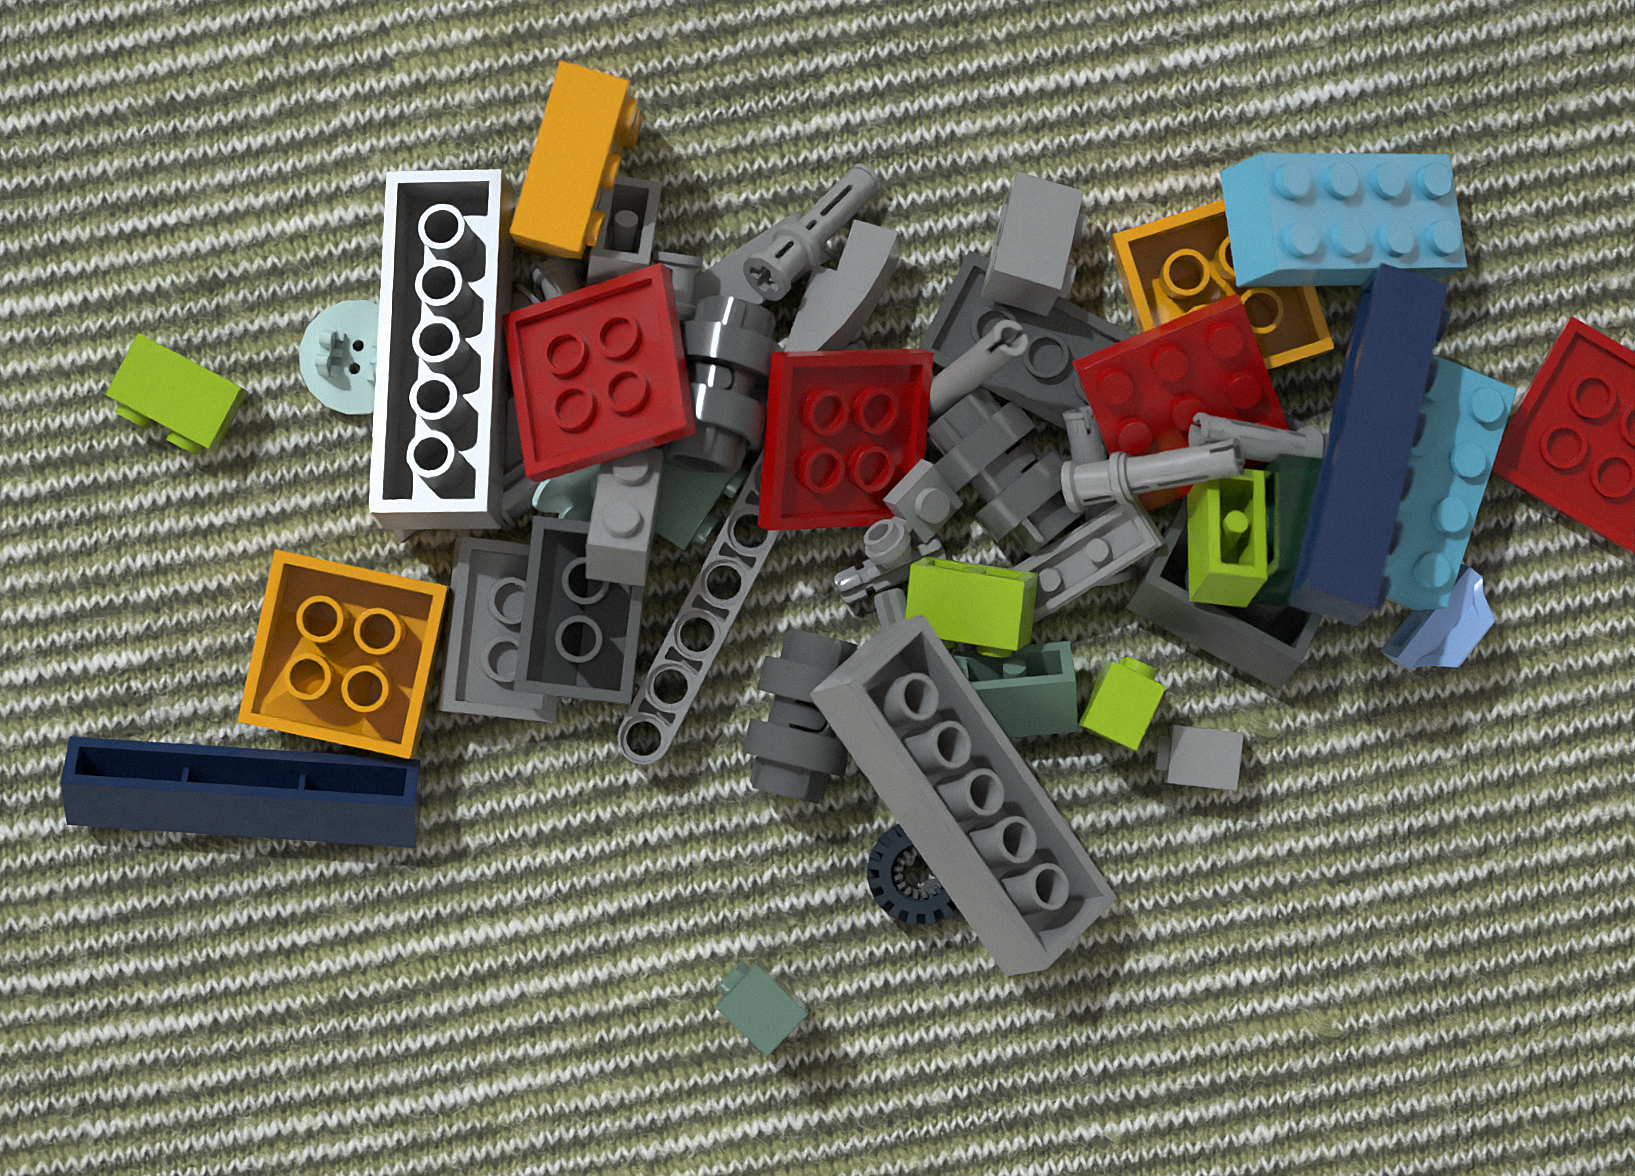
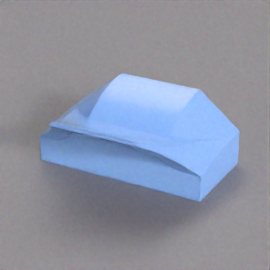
[1380,564,1495,669]

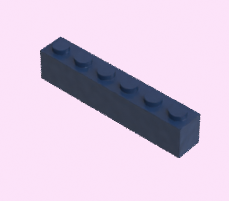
[1288,263,1450,626]
[60,736,422,848]

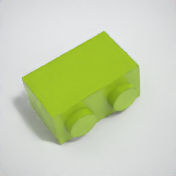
[105,333,249,456]
[1187,469,1267,607]
[905,556,1039,657]
[1077,656,1167,751]

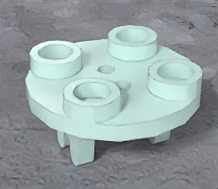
[299,300,380,415]

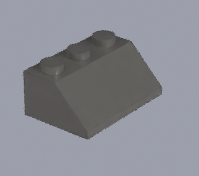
[1126,496,1323,690]
[513,516,650,705]

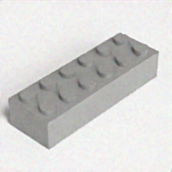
[369,169,516,530]
[809,615,1117,976]

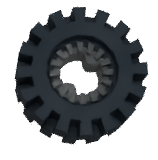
[867,824,957,925]

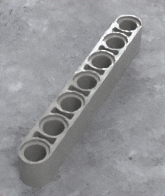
[617,448,782,765]

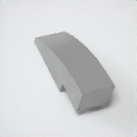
[784,219,900,351]

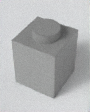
[1154,725,1244,791]

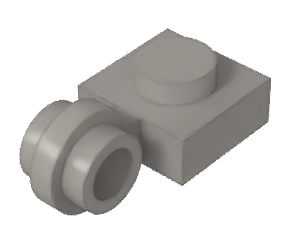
[863,459,964,569]

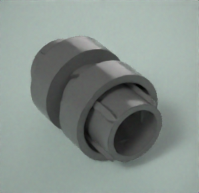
[662,296,782,475]
[927,386,1083,555]
[742,628,858,804]

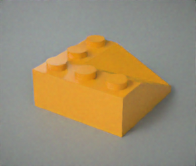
[510,60,643,259]
[1108,199,1334,373]
[237,549,450,759]

